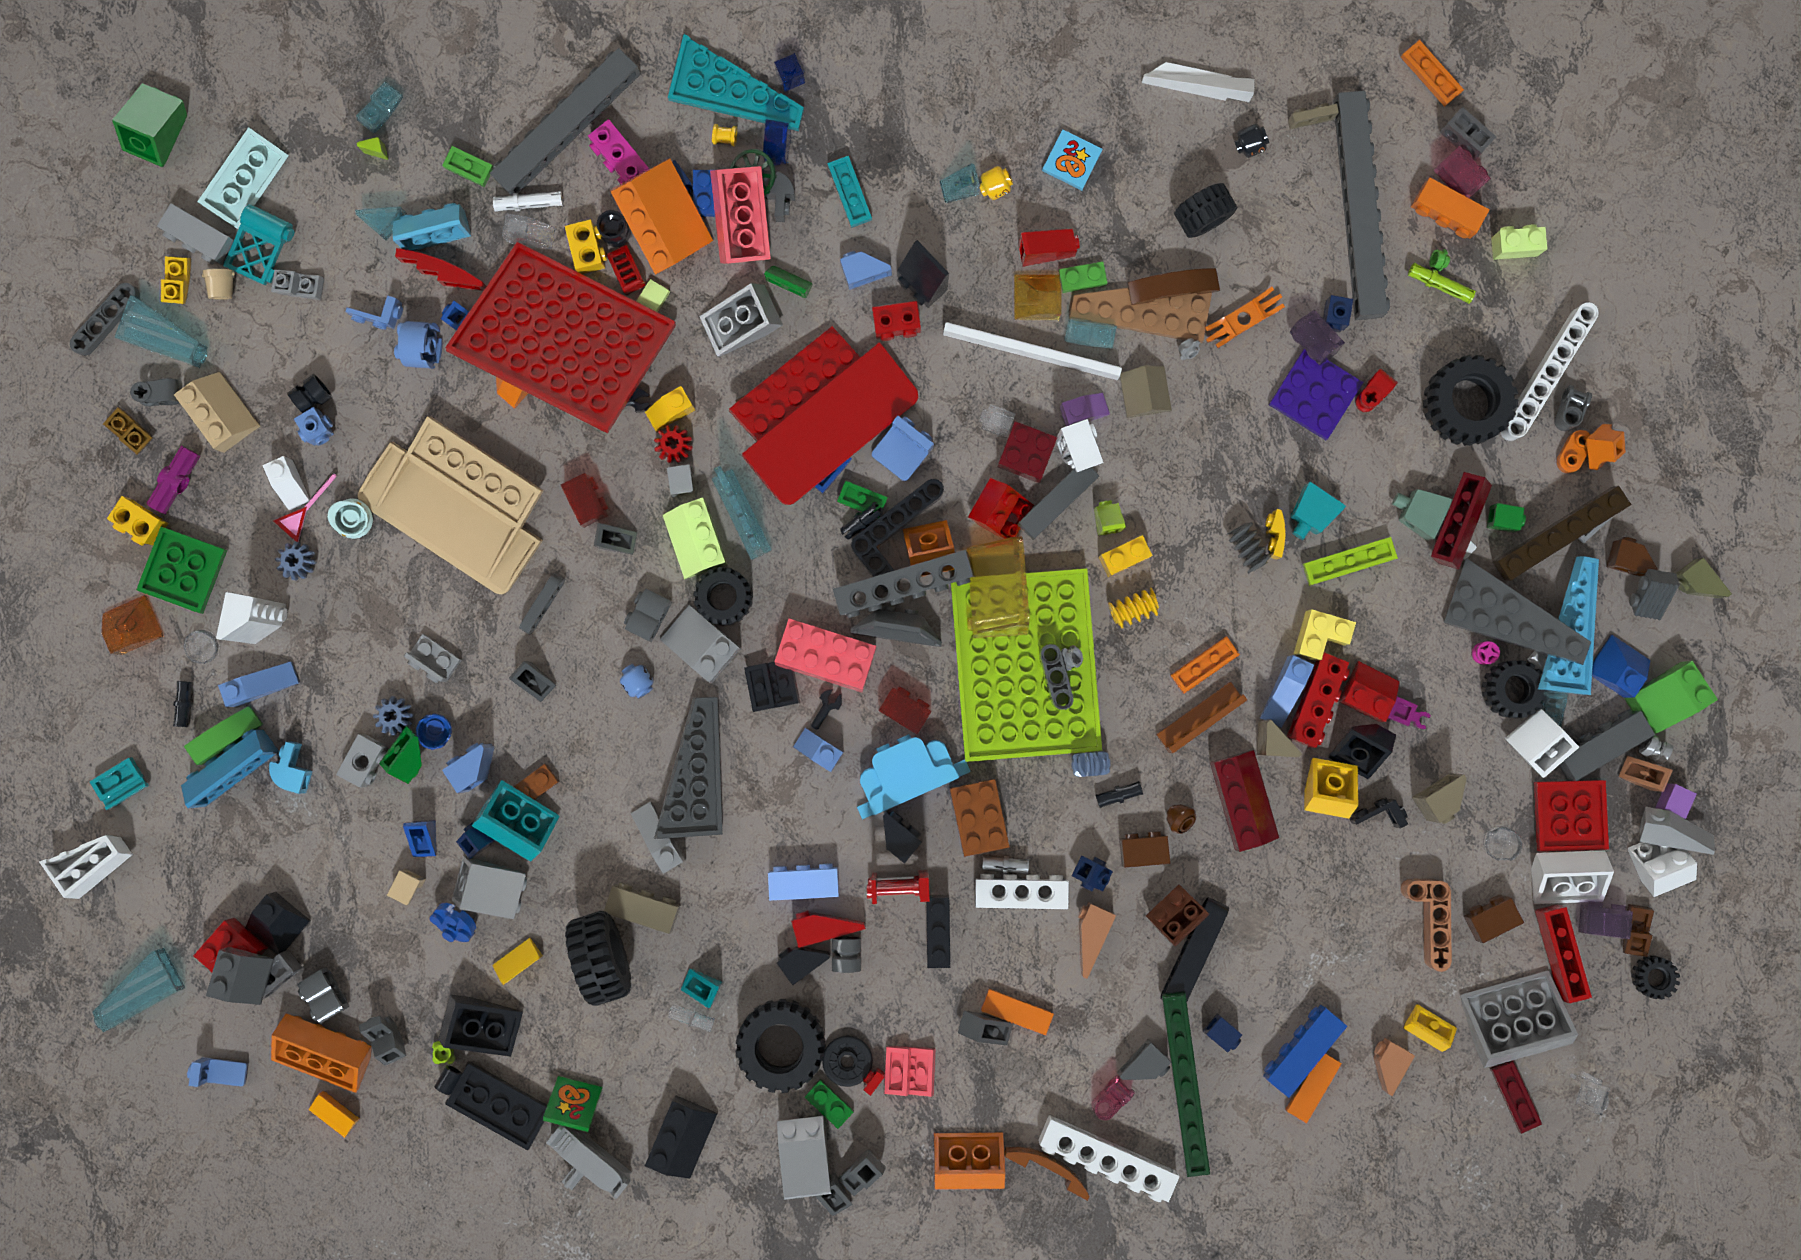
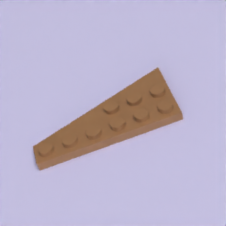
[1069,288,1212,343]

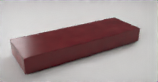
[1490,1060,1542,1134]

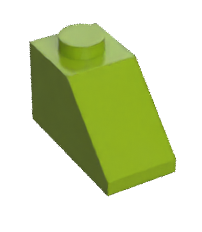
[1094,500,1126,536]

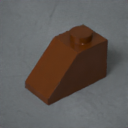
[1606,537,1658,577]

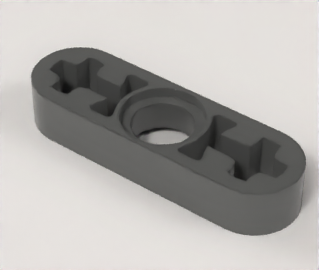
[519,573,565,635]

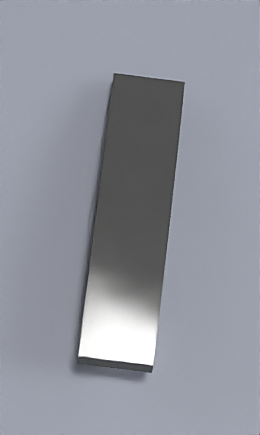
[1018,467,1099,540]

